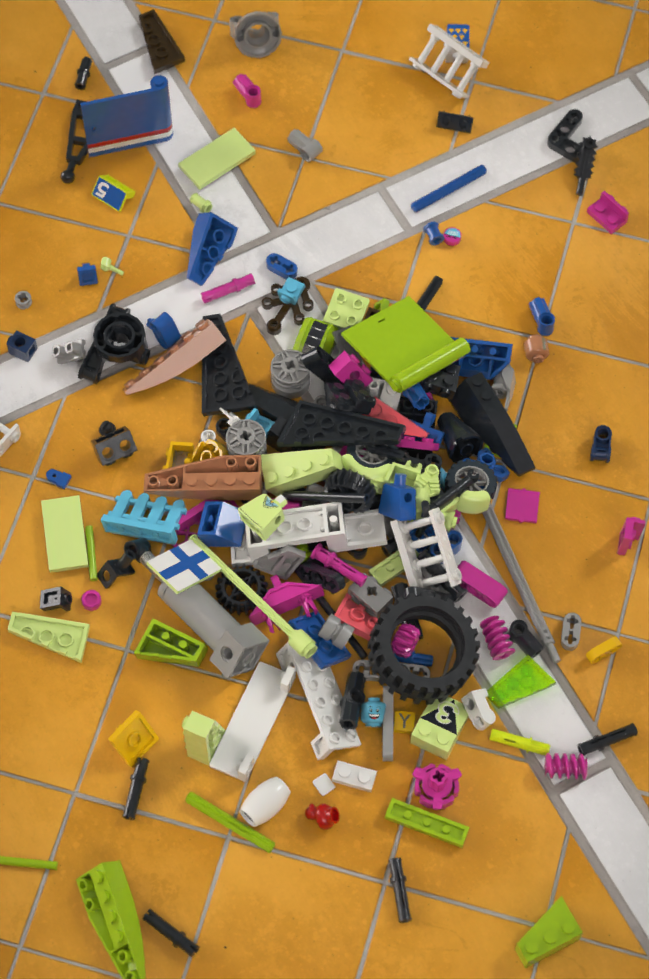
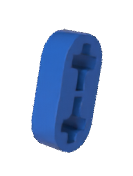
[266,253,298,280]

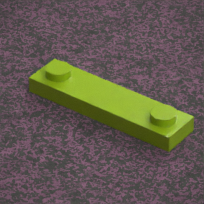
[385,798,470,848]

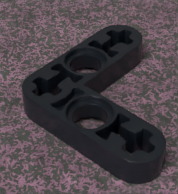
[547,109,583,163]

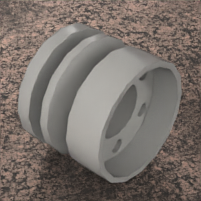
[270,349,310,399]
[226,419,267,455]

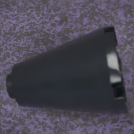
[437,412,484,463]

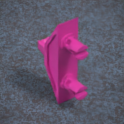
[249,575,325,633]

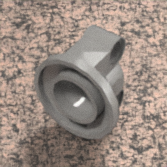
[229,11,282,58]

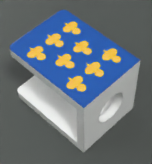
[446,24,469,63]

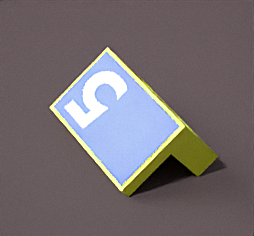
[91,175,136,212]

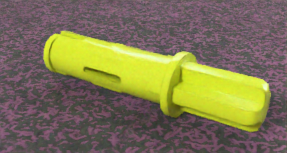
[489,729,550,755]

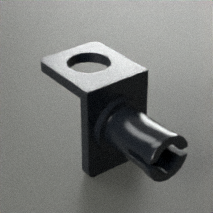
[97,549,136,589]

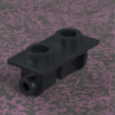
[436,111,474,133]

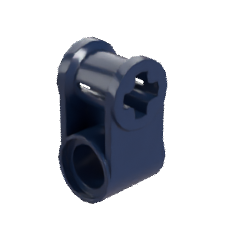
[590,425,612,463]

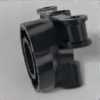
[78,303,150,384]

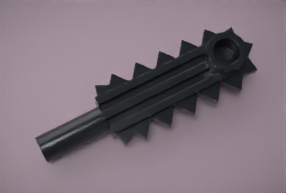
[574,136,598,196]

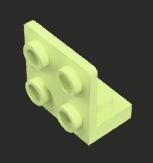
[323,288,370,330]

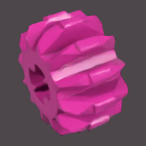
[391,623,420,658]

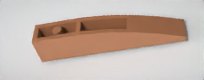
[122,319,226,395]
[144,455,263,500]

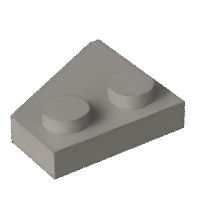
[253,545,306,580]

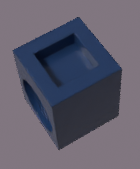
[7,330,38,362]

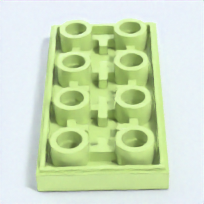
[178,128,256,190]
[41,495,89,573]

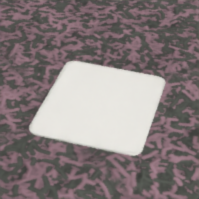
[313,773,335,796]

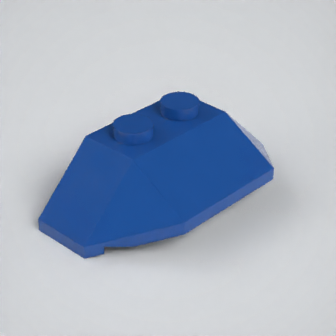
[451,337,513,380]

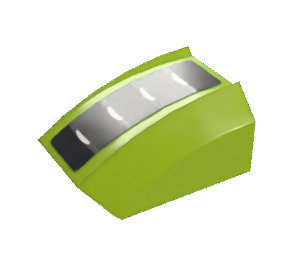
[293,317,339,355]

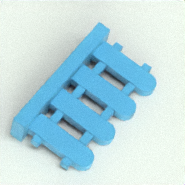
[101,490,187,545]

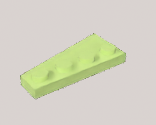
[8,611,90,663]

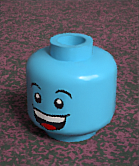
[361,698,386,727]

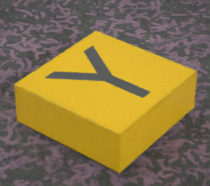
[393,711,415,734]

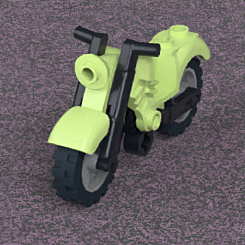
[341,445,497,538]

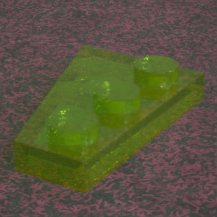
[487,655,556,709]

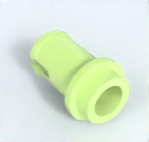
[190,193,213,213]

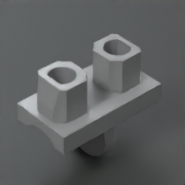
[52,339,86,364]

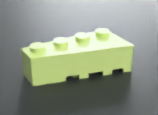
[261,448,344,496]
[182,711,226,766]

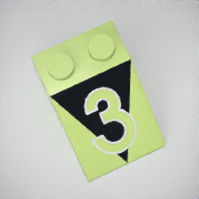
[410,696,469,760]

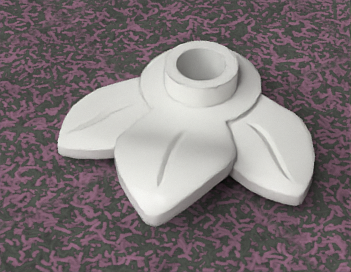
[219,407,241,426]

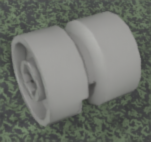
[318,613,355,650]

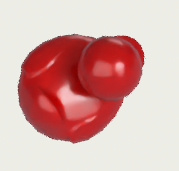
[305,803,340,830]

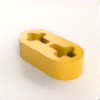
[586,636,623,664]

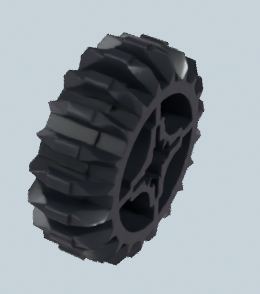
[324,468,376,514]
[215,564,268,616]

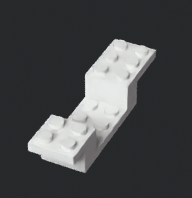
[230,502,387,568]

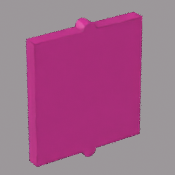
[505,488,540,523]

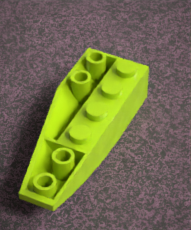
[76,861,145,979]

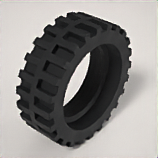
[368,592,480,705]

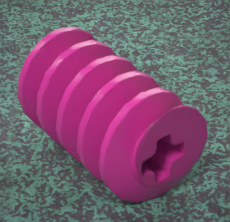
[480,616,515,660]
[545,753,588,780]

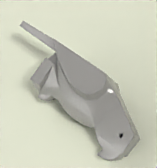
[491,364,516,411]

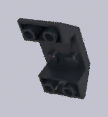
[395,397,438,463]

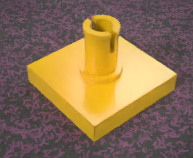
[108,710,160,767]

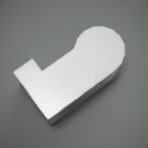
[461,688,496,731]

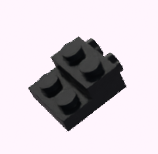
[419,363,461,400]
[324,379,376,415]

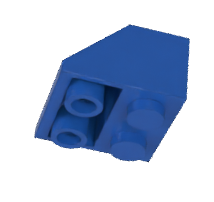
[197,501,246,547]

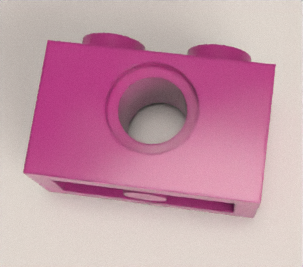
[328,351,373,386]

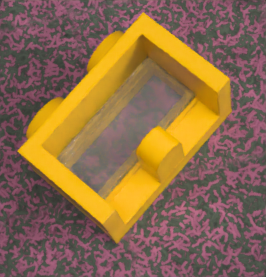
[162,441,195,470]

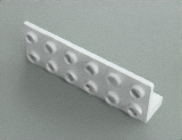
[276,642,361,760]
[209,662,296,782]

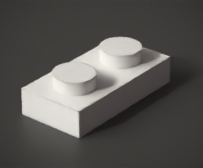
[332,761,377,792]

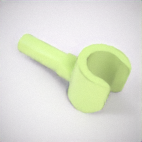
[100,257,124,276]

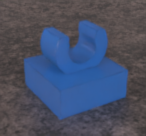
[77,263,98,286]

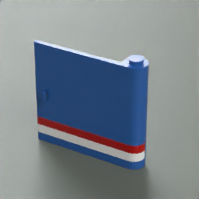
[80,75,173,157]

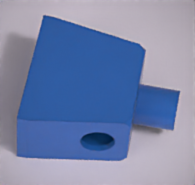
[378,473,416,521]

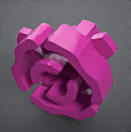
[412,764,462,810]

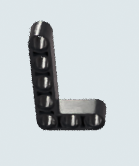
[301,346,344,408]

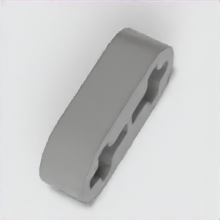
[561,613,581,651]

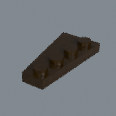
[139,9,185,74]

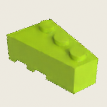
[515,896,583,968]

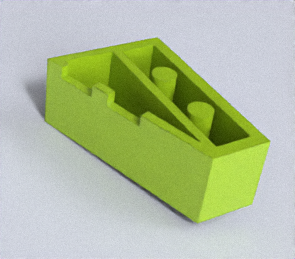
[134,619,208,667]

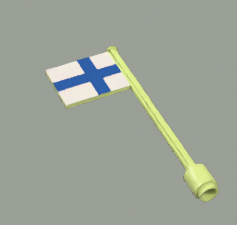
[146,534,318,658]

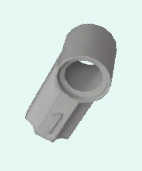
[287,129,323,162]

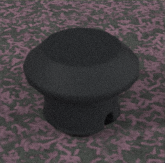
[99,421,116,436]

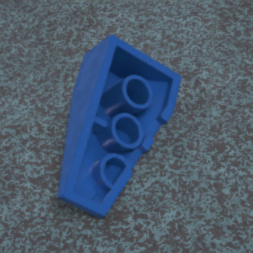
[187,212,238,286]

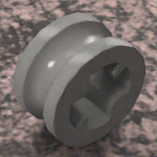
[15,291,32,309]

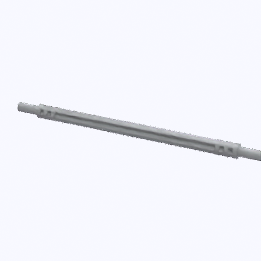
[482,503,561,664]

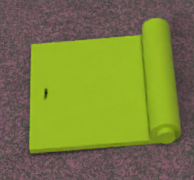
[341,296,471,393]

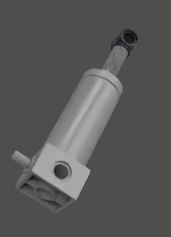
[124,538,270,679]

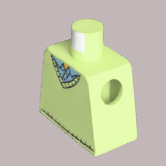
[238,494,287,541]

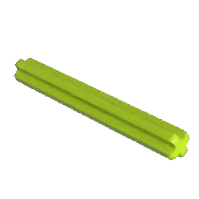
[185,792,275,853]

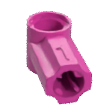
[233,73,261,108]

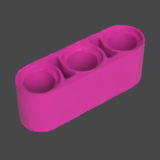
[457,561,508,608]

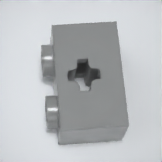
[348,573,393,618]

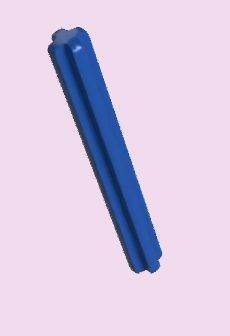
[411,164,487,212]

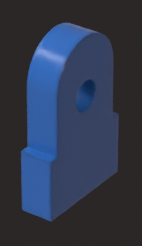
[46,469,72,490]

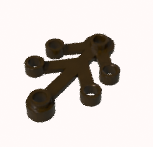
[262,276,314,335]

